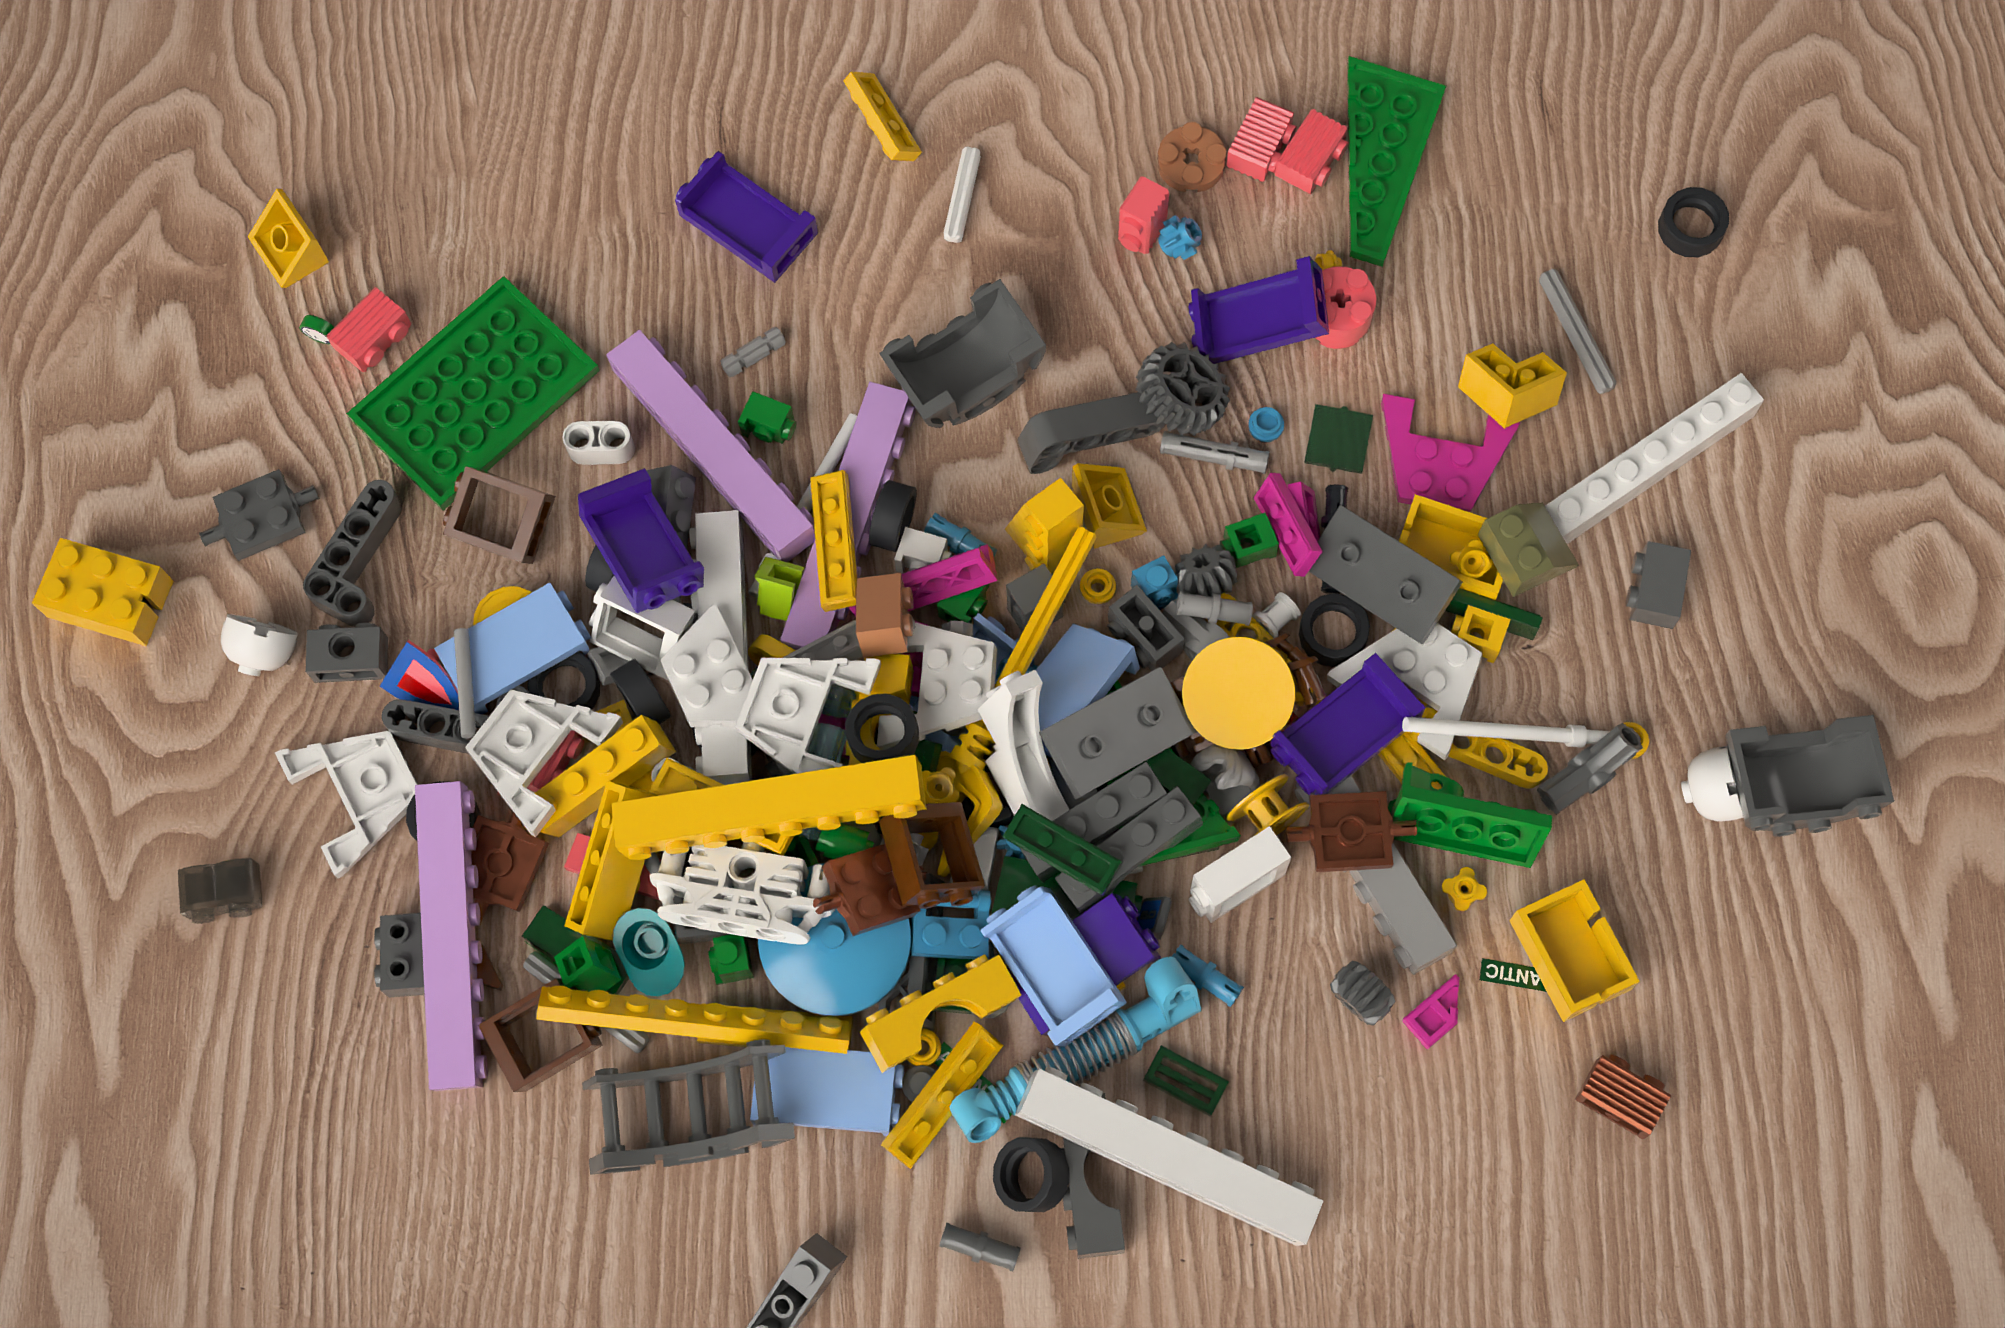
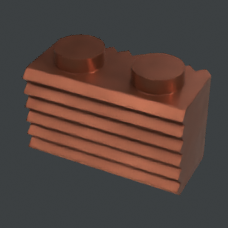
[1575,1055,1671,1139]

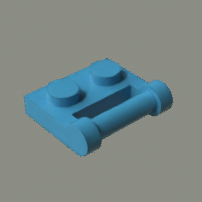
[911,890,991,959]

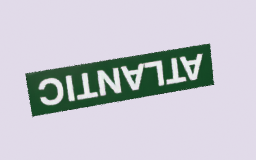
[1479,958,1547,992]

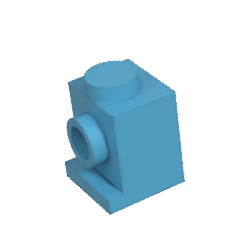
[1131,555,1178,610]

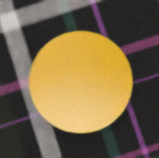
[1182,637,1296,749]

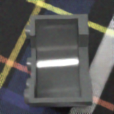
[879,279,1046,428]
[1725,715,1894,837]

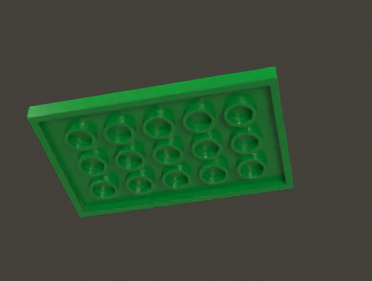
[346,276,600,511]

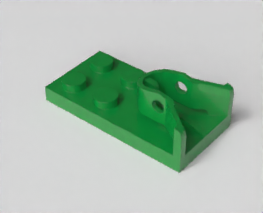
[1388,762,1552,868]

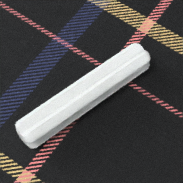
[944,146,981,243]

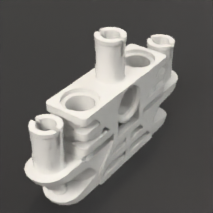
[650,842,835,945]

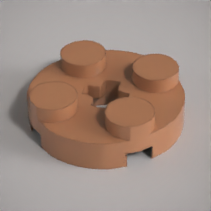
[1157,122,1227,192]

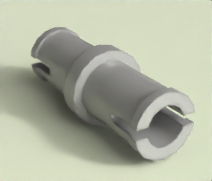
[1176,591,1253,626]

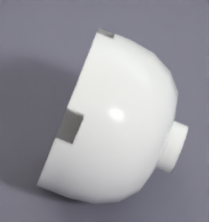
[221,614,298,676]
[1681,746,1743,821]

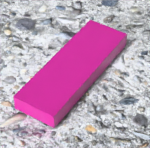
[1253,473,1322,577]

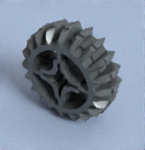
[1135,342,1230,436]

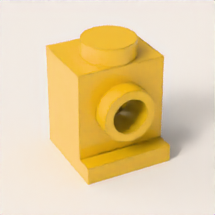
[1450,605,1511,663]

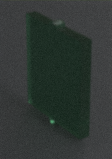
[1304,404,1373,474]

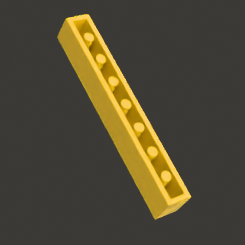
[612,755,927,860]

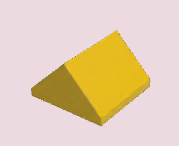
[248,189,329,288]
[1072,463,1147,549]

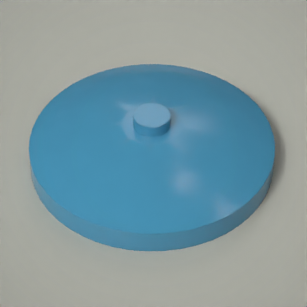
[758,863,911,1016]

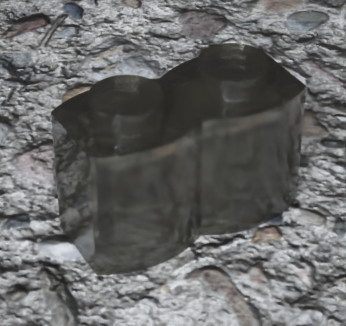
[177,858,263,924]

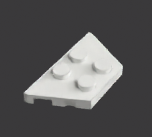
[660,604,753,727]

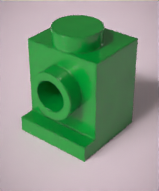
[738,391,797,444]
[1220,512,1279,568]
[937,584,990,624]
[708,934,754,985]
[554,936,621,992]

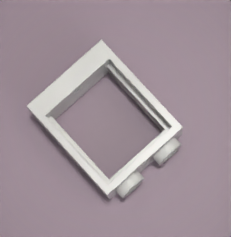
[589,576,695,680]
[1189,826,1291,923]

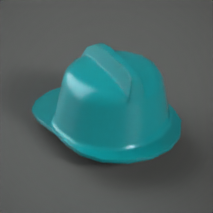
[613,908,685,997]

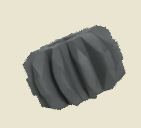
[1175,543,1238,597]
[1330,961,1396,1026]

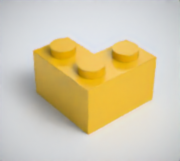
[1458,343,1567,428]

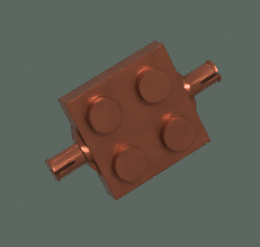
[1286,791,1417,872]
[471,812,549,925]
[813,844,926,936]

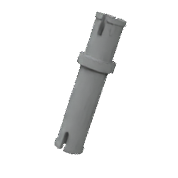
[1160,431,1270,474]

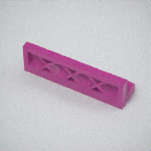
[849,544,997,616]

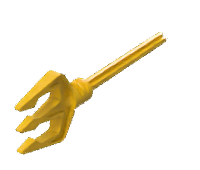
[918,526,1097,877]

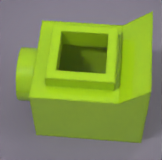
[754,557,804,621]

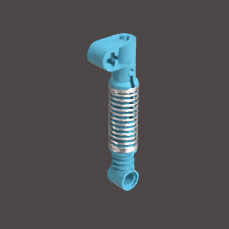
[950,957,1201,1143]

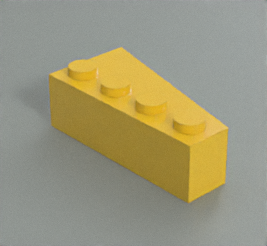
[1005,477,1084,573]

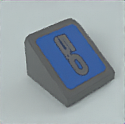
[1136,897,1172,941]

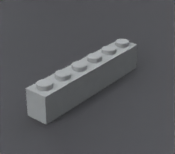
[1294,776,1457,975]

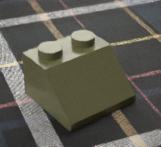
[1478,502,1579,597]

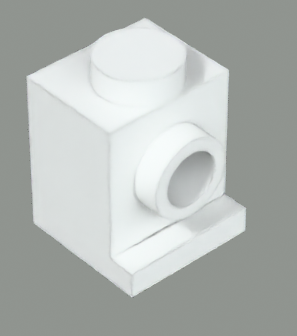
[894,527,952,574]

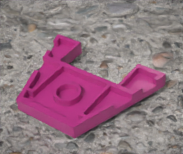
[1381,394,1520,512]

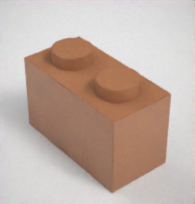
[856,573,914,658]

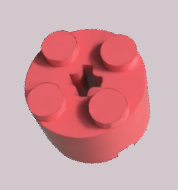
[1316,267,1376,349]

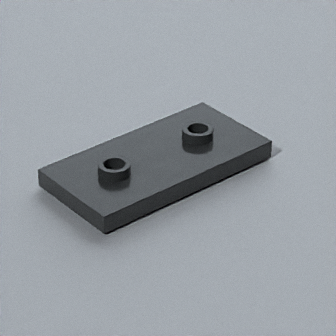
[1309,505,1463,645]
[1039,667,1197,799]

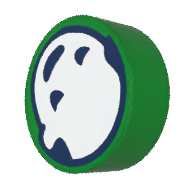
[299,315,334,345]

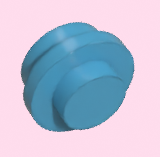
[1248,407,1284,442]

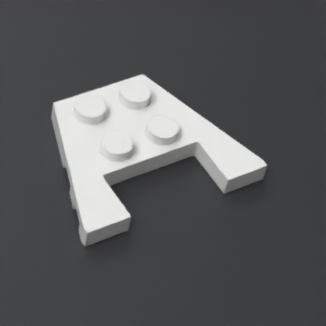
[877,623,997,750]
[1327,623,1482,760]
[735,658,881,774]
[465,689,623,837]
[275,731,418,878]

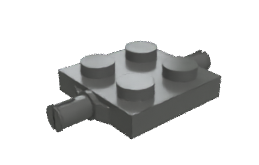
[199,469,320,561]

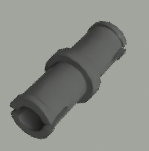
[939,1223,1021,1272]

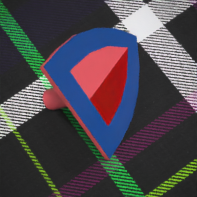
[380,640,459,710]

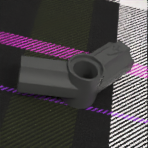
[1537,723,1643,815]

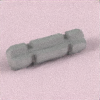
[720,327,786,377]

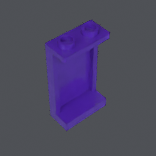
[675,151,818,283]
[1188,256,1329,364]
[578,468,704,613]
[1270,653,1425,795]
[1006,893,1161,1036]

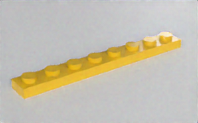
[536,986,849,1054]

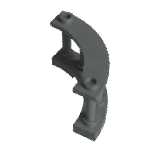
[582,1039,795,1175]

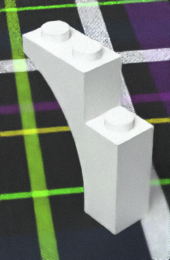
[977,670,1069,821]

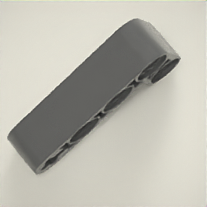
[1017,392,1165,474]
[303,480,402,627]
[382,686,530,754]

